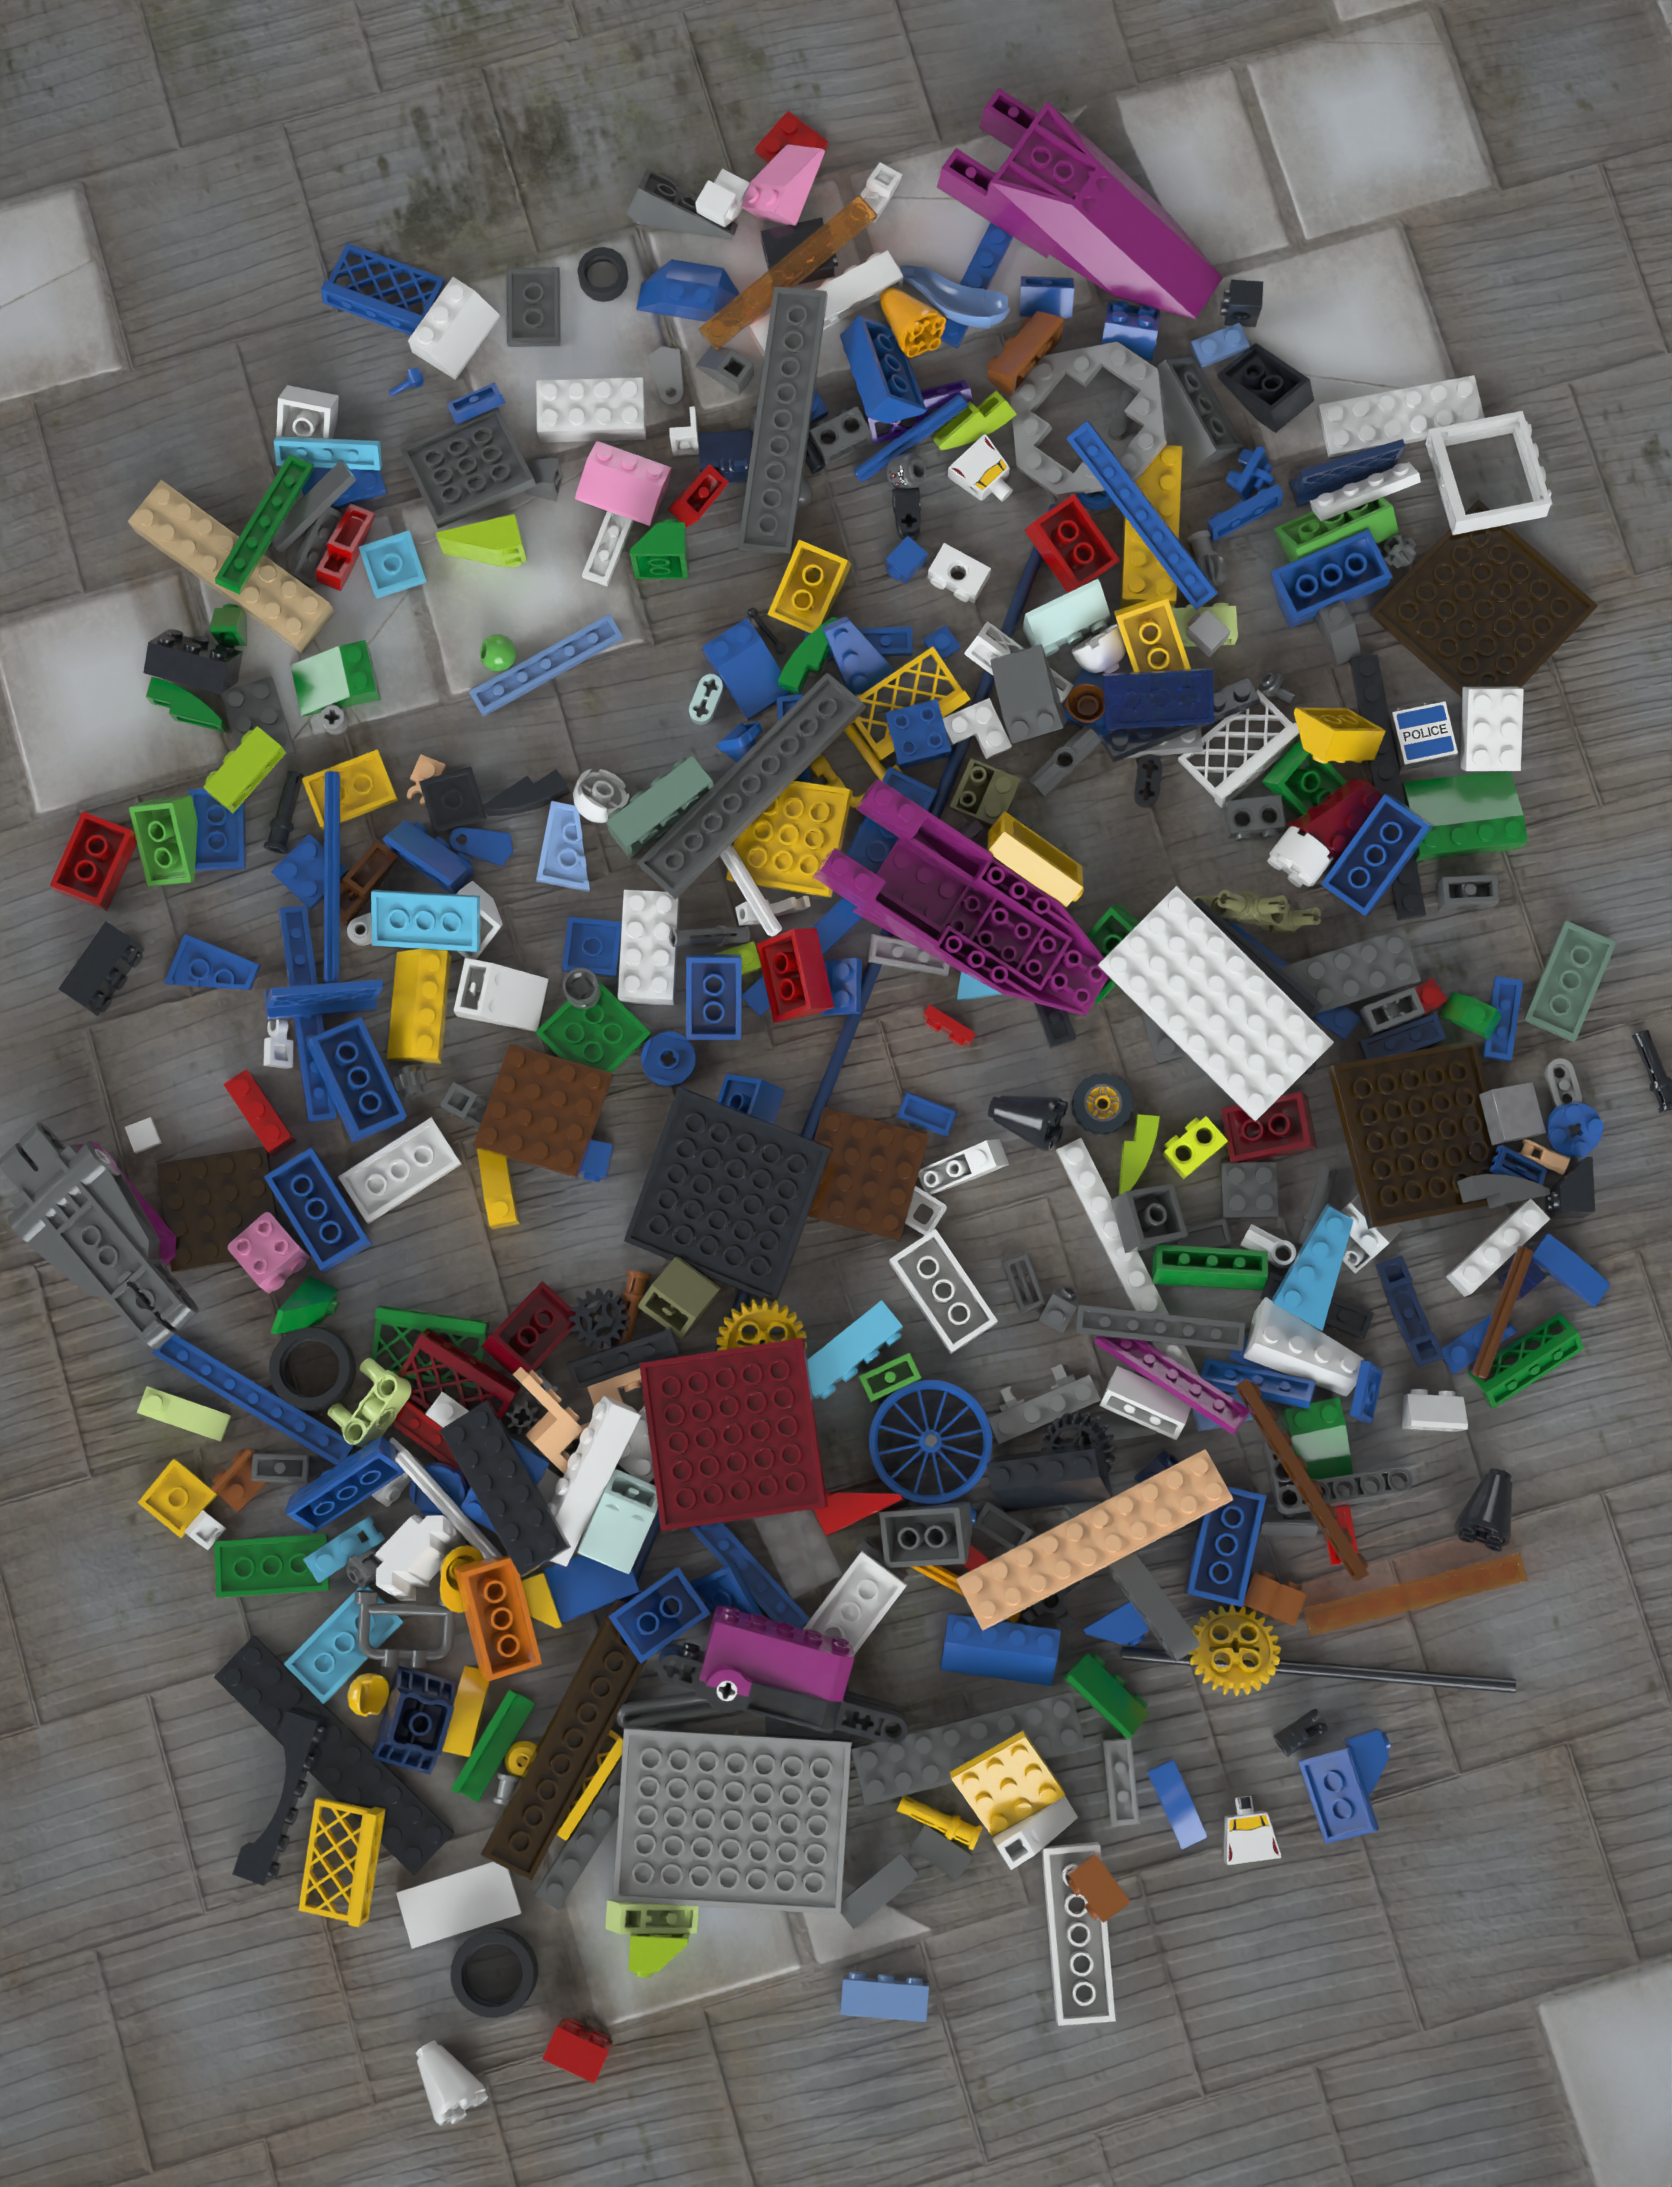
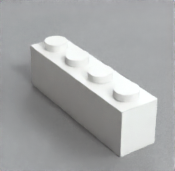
[1446,1199,1550,1297]

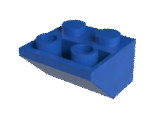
[1101,301,1160,361]

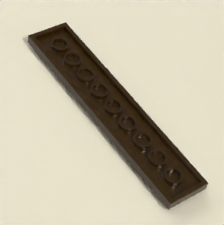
[481,1598,647,1881]

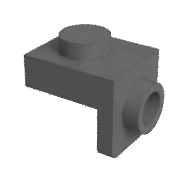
[1038,1284,1082,1333]
[345,1547,383,1590]

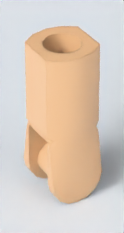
[1518,1139,1570,1175]

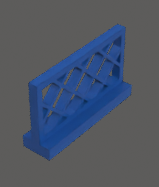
[321,243,445,335]
[264,979,383,1020]

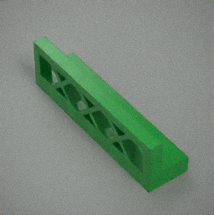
[1468,1313,1584,1409]
[451,1689,536,1803]

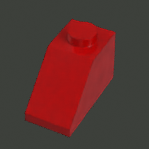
[667,464,729,528]

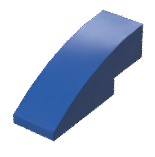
[1531,1233,1611,1307]
[1146,1759,1207,1849]

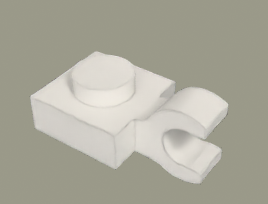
[264,1019,293,1069]

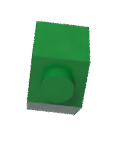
[210,604,247,646]
[1439,992,1502,1040]

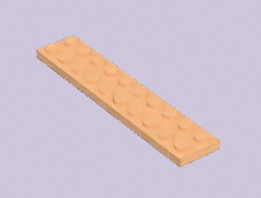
[956,1449,1233,1631]

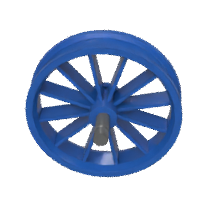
[869,1380,992,1504]

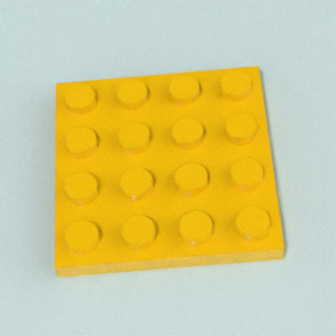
[726,781,853,898]

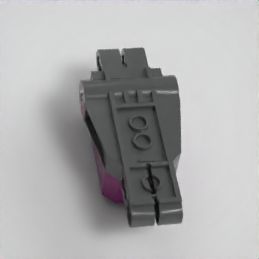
[0,1122,199,1349]

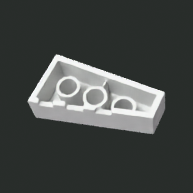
[1243,1297,1364,1397]

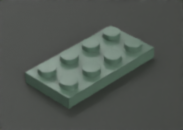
[1523,921,1616,1042]

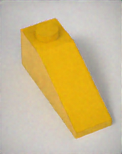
[477,1149,520,1230]

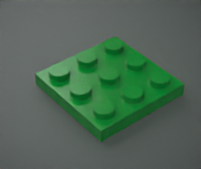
[535,979,652,1073]

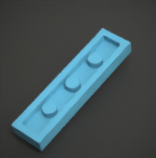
[274,436,383,470]

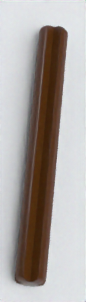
[1472,1246,1533,1379]

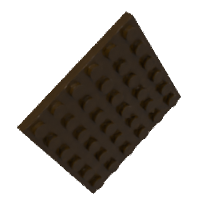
[1369,499,1598,698]
[1328,1040,1506,1229]

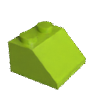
[628,1933,691,1978]

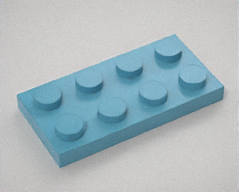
[371,890,480,952]
[284,1586,405,1704]

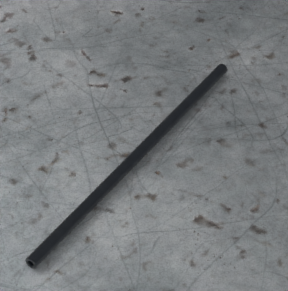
[1121,1646,1516,1693]

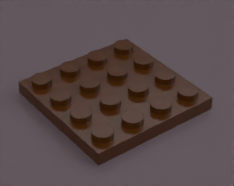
[473,1044,613,1178]
[808,1107,929,1242]

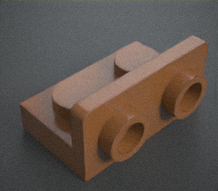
[211,1448,267,1513]

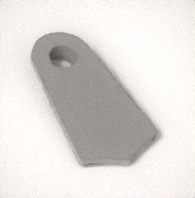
[647,346,683,405]

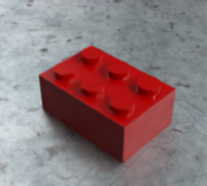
[1024,494,1120,593]
[50,811,137,912]

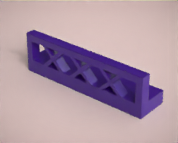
[863,380,973,444]

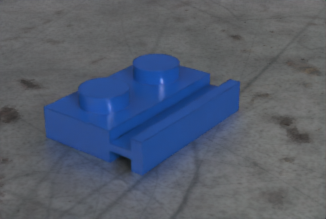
[821,958,862,1016]

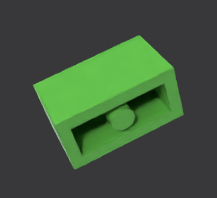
[859,1353,921,1404]

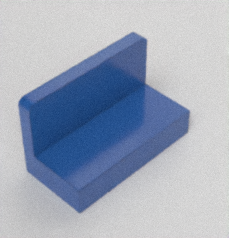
[1019,276,1074,318]

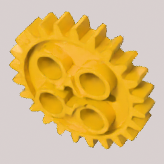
[716,1298,807,1351]
[1189,1605,1281,1696]

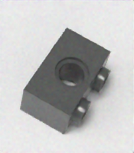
[1437,875,1499,911]

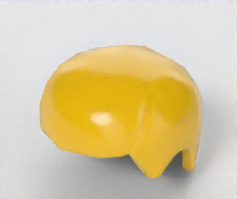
[347,1673,389,1717]

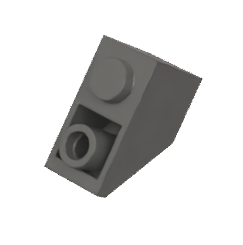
[696,345,754,396]

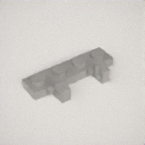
[988,1364,1101,1445]

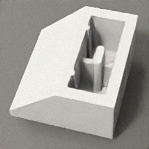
[1341,1194,1402,1274]

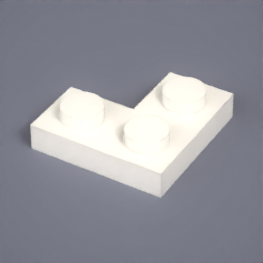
[943,698,1012,759]

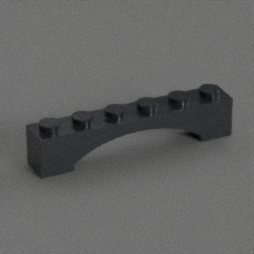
[232,1707,325,1886]

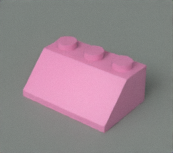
[575,441,671,526]

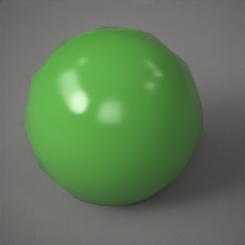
[480,634,517,672]

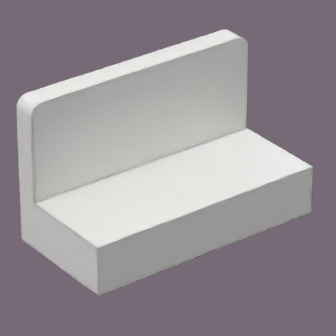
[669,406,699,457]

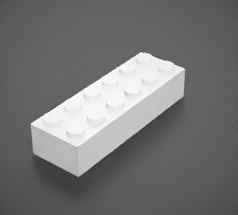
[1041,1842,1116,2026]

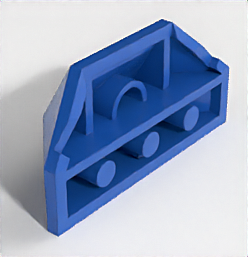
[637,259,745,328]

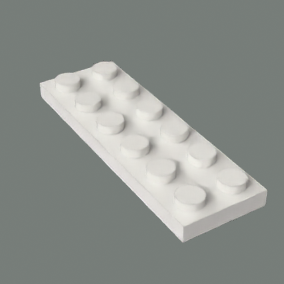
[1317,375,1484,458]

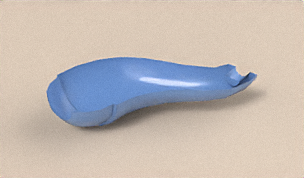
[900,265,1010,329]

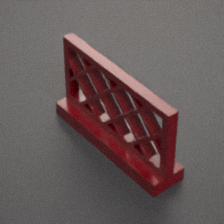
[393,1328,521,1420]

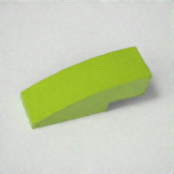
[930,391,1017,450]
[1118,1114,1160,1196]

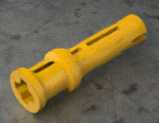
[897,1795,983,1850]

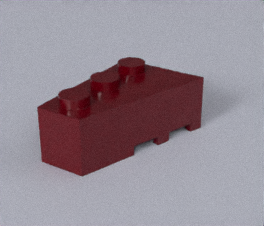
[1287,779,1383,862]

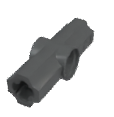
[1027,725,1102,798]

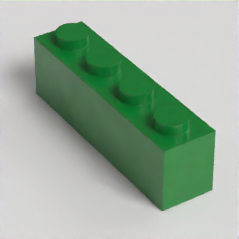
[1152,1245,1268,1291]

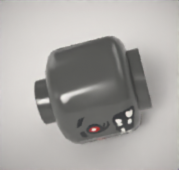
[886,453,926,489]

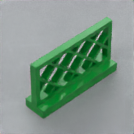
[371,1305,490,1388]

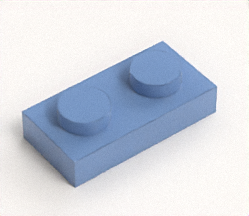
[1190,323,1250,368]

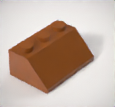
[986,311,1064,397]

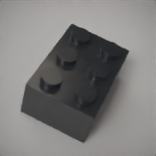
[143,629,243,694]
[58,921,145,1016]

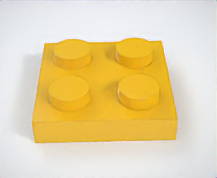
[137,1459,218,1538]

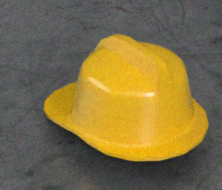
[440,1545,484,1613]

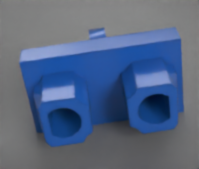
[1226,446,1274,500]

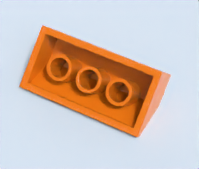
[454,1556,542,1681]

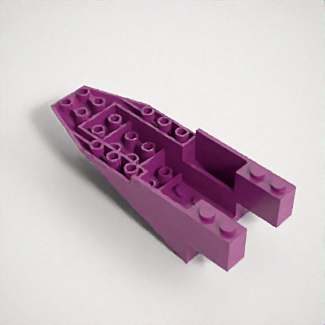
[937,88,1223,319]
[813,779,1109,1016]

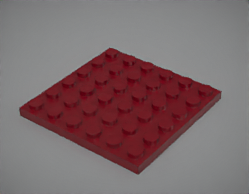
[639,1338,828,1531]

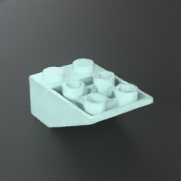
[577,1469,658,1574]

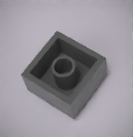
[1111,1183,1188,1253]

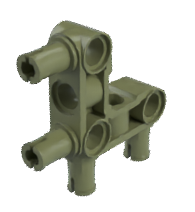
[1187,890,1321,935]

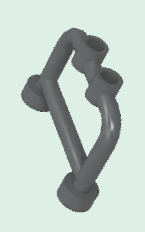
[354,1590,456,1668]

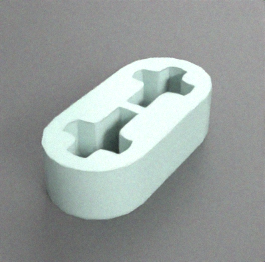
[689,674,723,725]

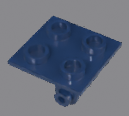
[698,430,752,483]

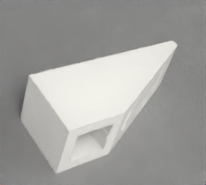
[919,1139,1009,1195]
[991,1796,1078,1870]

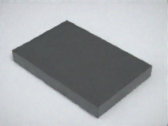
[507,267,561,347]

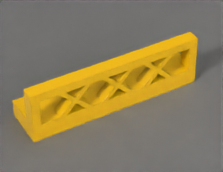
[557,1730,623,1841]

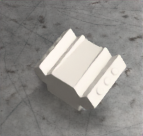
[376,1514,466,1601]

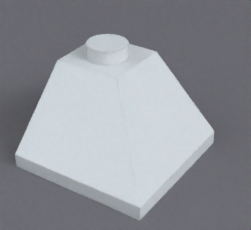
[457,881,503,960]

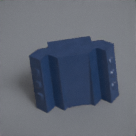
[372,1666,456,1775]

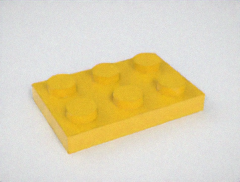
[302,749,398,830]

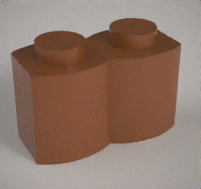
[1243,1570,1307,1626]

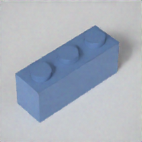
[840,1972,929,2022]

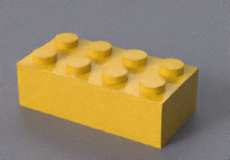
[1114,594,1201,718]

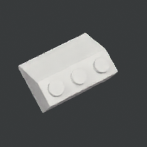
[408,277,500,380]

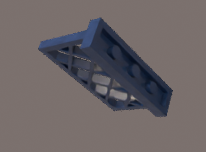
[1289,439,1405,508]

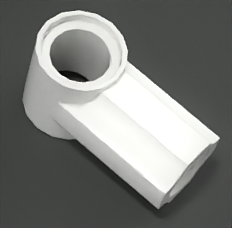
[1240,1224,1296,1269]

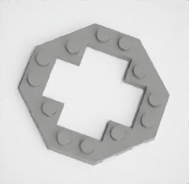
[1010,342,1167,498]

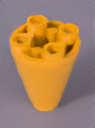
[879,287,946,358]

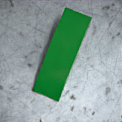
[777,617,838,695]
[146,677,227,733]

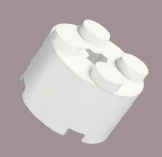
[1267,826,1333,887]

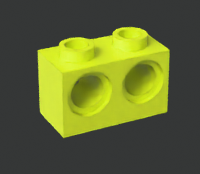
[1162,1116,1228,1180]

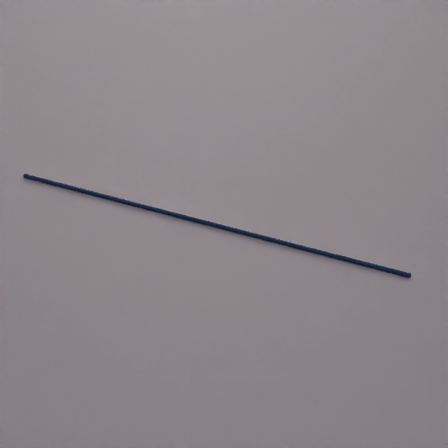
[621,504,1057,1604]

